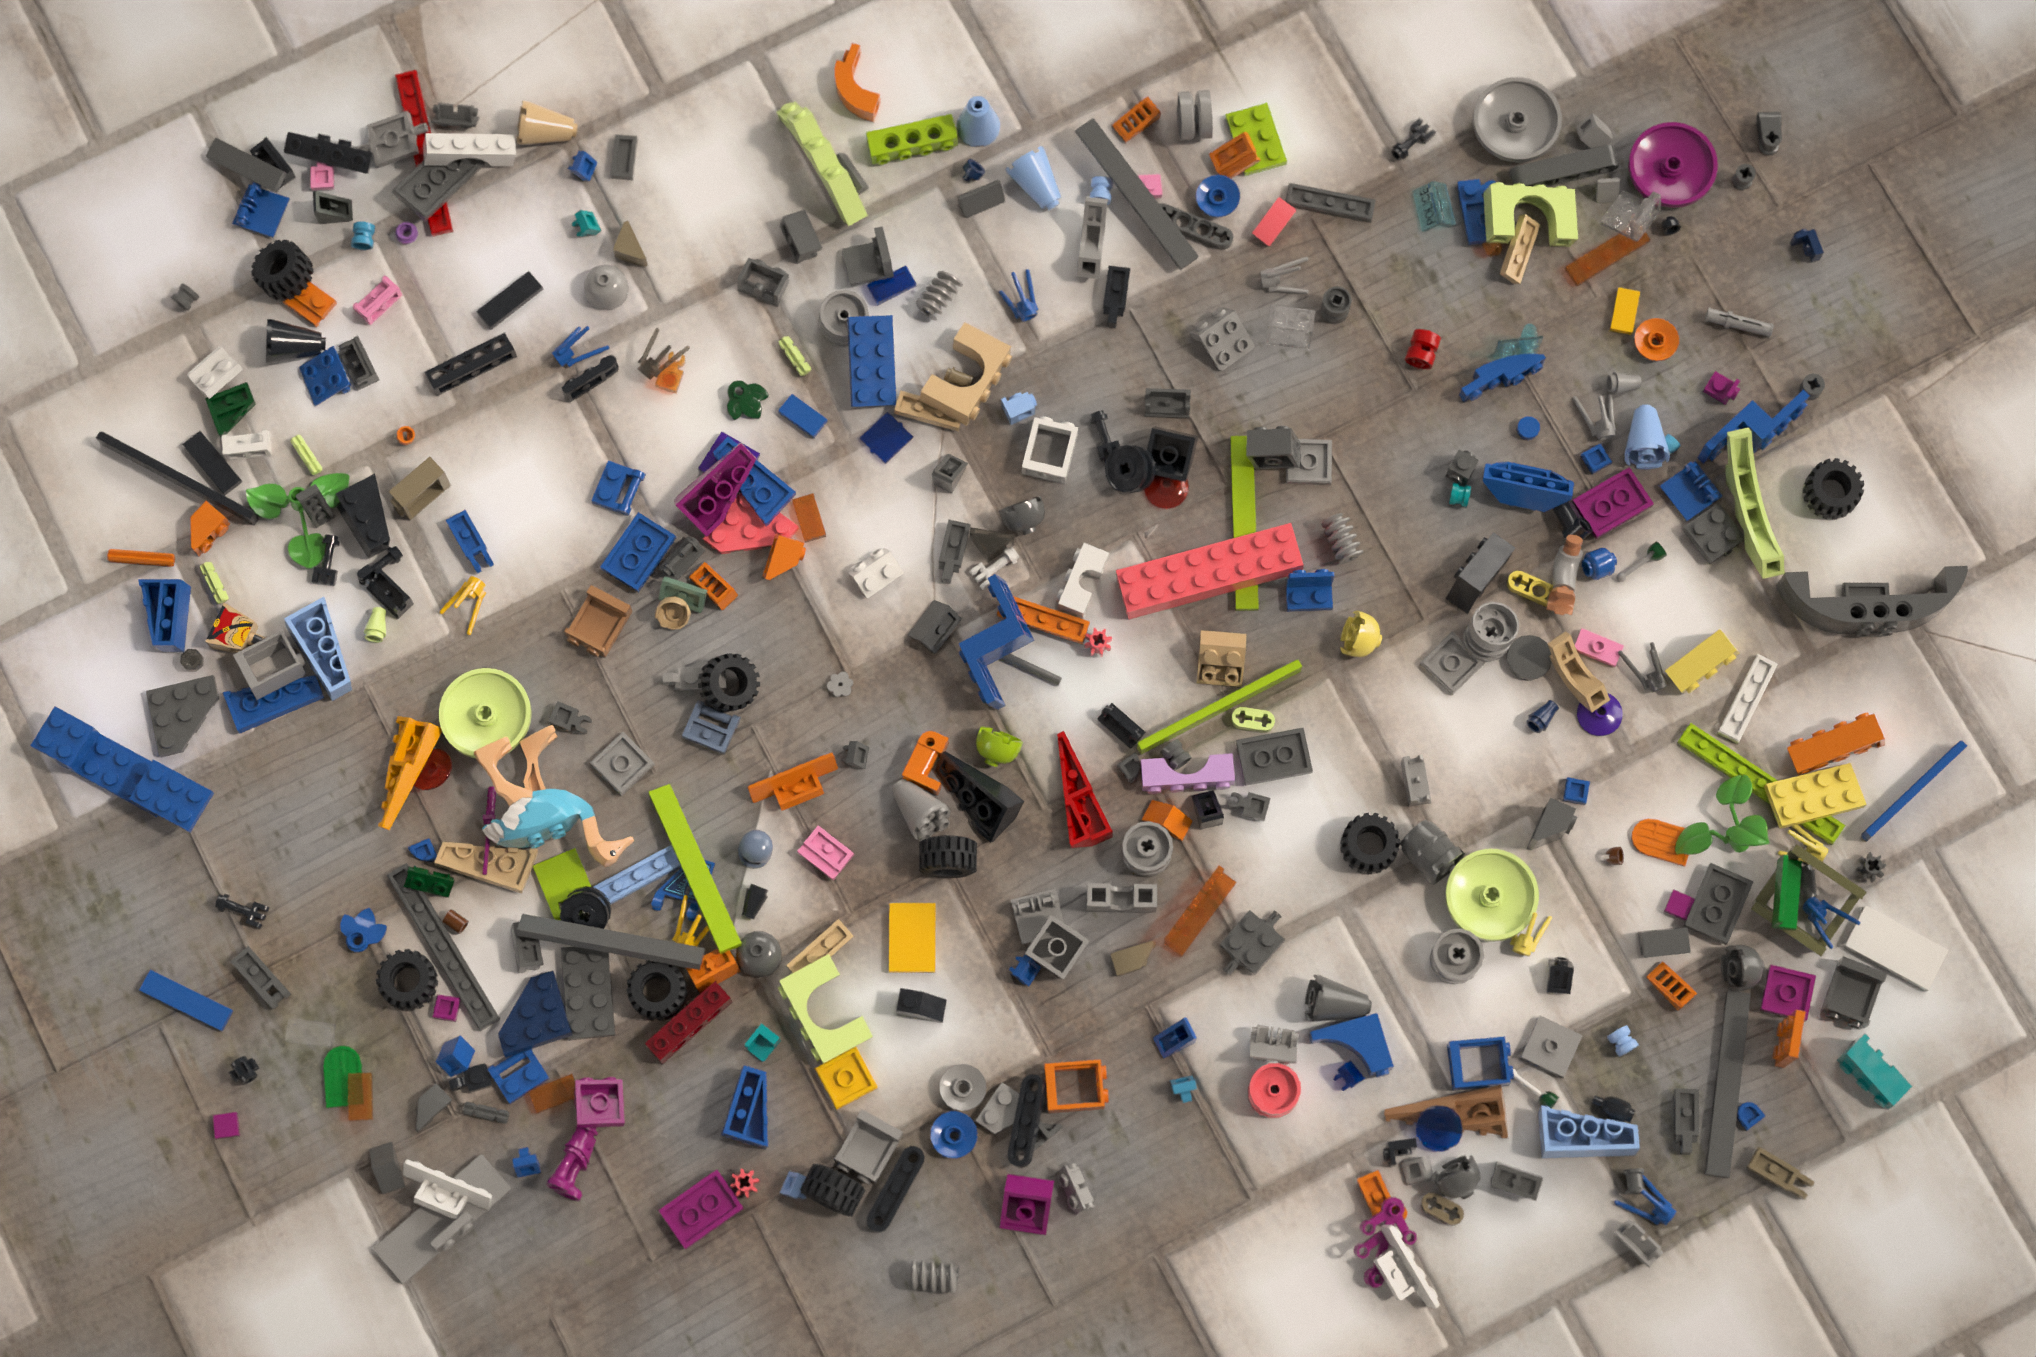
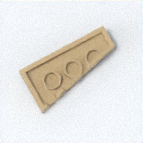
[434,842,538,894]

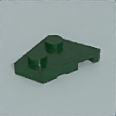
[205,382,256,438]

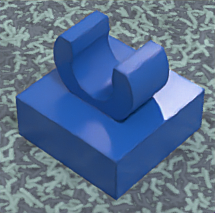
[568,151,598,181]
[1009,955,1041,987]
[513,1147,541,1178]

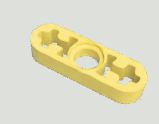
[1507,571,1553,607]

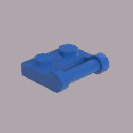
[591,460,646,516]
[487,1049,550,1104]

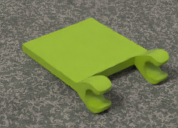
[533,848,592,921]

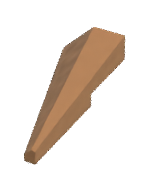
[1385,1085,1508,1138]

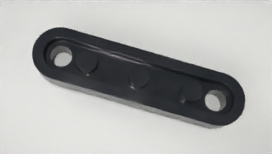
[1007,1074,1046,1168]
[867,1146,925,1233]

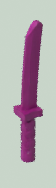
[483,786,497,875]

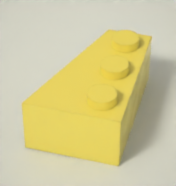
[1665,629,1740,694]

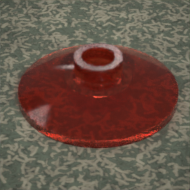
[1144,475,1189,509]
[414,749,452,791]

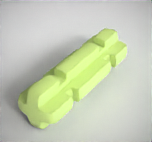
[778,336,811,376]
[290,435,322,475]
[200,562,229,604]

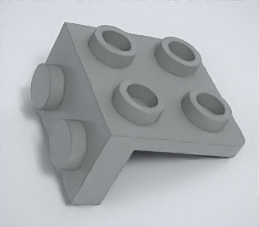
[1189,307,1255,370]

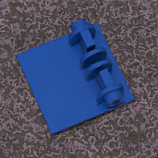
[232,182,290,238]
[299,346,351,406]
[1659,461,1722,521]

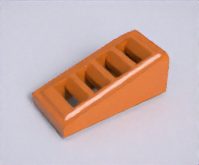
[1112,96,1161,143]
[689,562,738,610]
[1646,961,1697,1011]

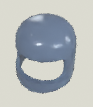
[738,830,773,869]

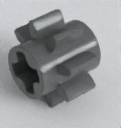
[1856,852,1887,883]

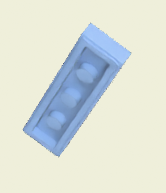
[593,845,681,904]

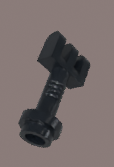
[1391,118,1436,160]
[1090,410,1120,462]
[312,534,340,586]
[357,546,403,585]
[215,894,270,929]

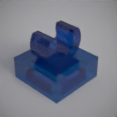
[1333,1060,1365,1091]

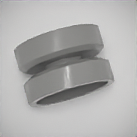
[1176,90,1213,141]
[818,290,869,346]
[1121,821,1173,877]
[1430,928,1484,984]

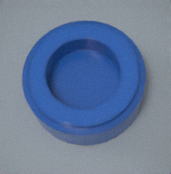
[1517,416,1540,440]

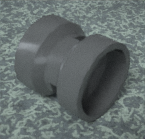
[1160,739,1192,771]

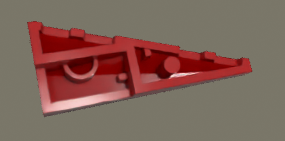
[1057,731,1113,848]

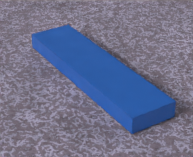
[139,970,233,1031]

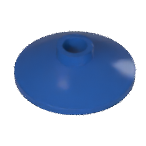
[1196,175,1240,217]
[931,1111,978,1158]

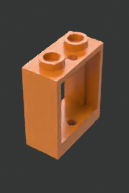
[1044,1059,1109,1114]

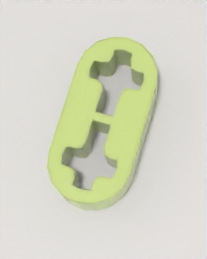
[1231,707,1275,733]

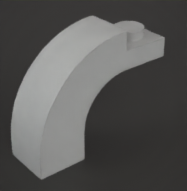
[1077,197,1108,279]

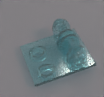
[1493,324,1543,359]

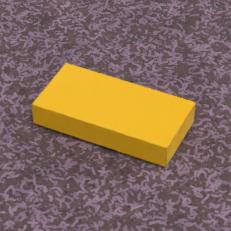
[1610,287,1640,335]

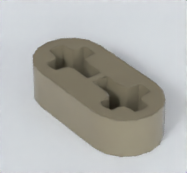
[1421,1192,1464,1226]

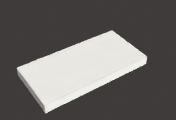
[1844,906,1949,991]

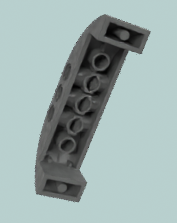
[1776,566,1968,637]

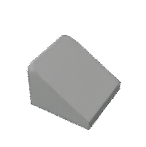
[1594,178,1620,203]
[1401,1156,1433,1185]

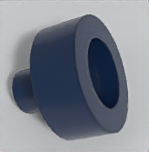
[963,159,986,182]

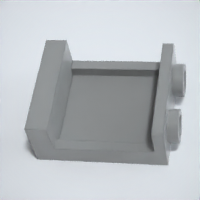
[834,1109,903,1185]

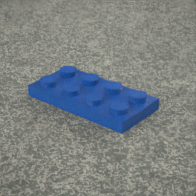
[847,315,896,407]

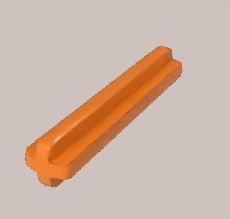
[107,549,175,567]

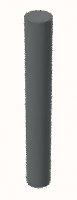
[1001,654,1062,686]

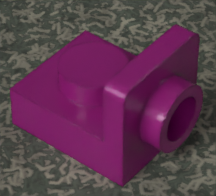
[1703,371,1741,405]

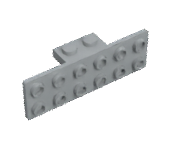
[374,1155,511,1284]

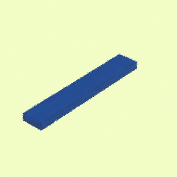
[1861,741,1967,842]

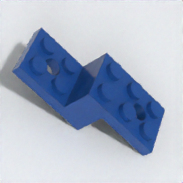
[1697,390,1810,464]

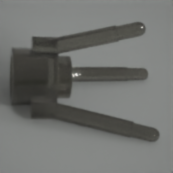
[637,328,690,380]

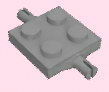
[357,111,429,168]

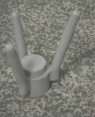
[1260,257,1309,294]
[1573,394,1616,441]

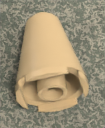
[516,100,578,145]

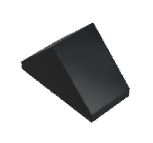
[1192,790,1224,830]

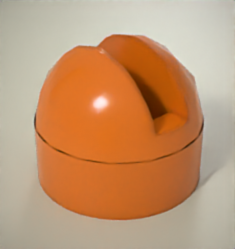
[396,426,415,445]

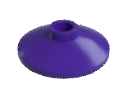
[1577,693,1623,736]

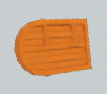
[1631,819,1689,867]

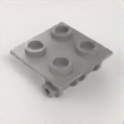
[1011,889,1064,944]
[1249,1025,1299,1064]

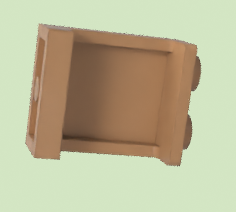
[564,585,633,658]

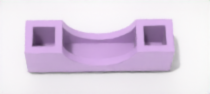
[1140,753,1235,794]

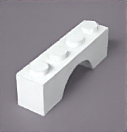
[423,133,516,166]

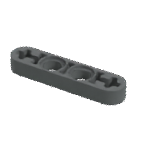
[1160,203,1234,250]

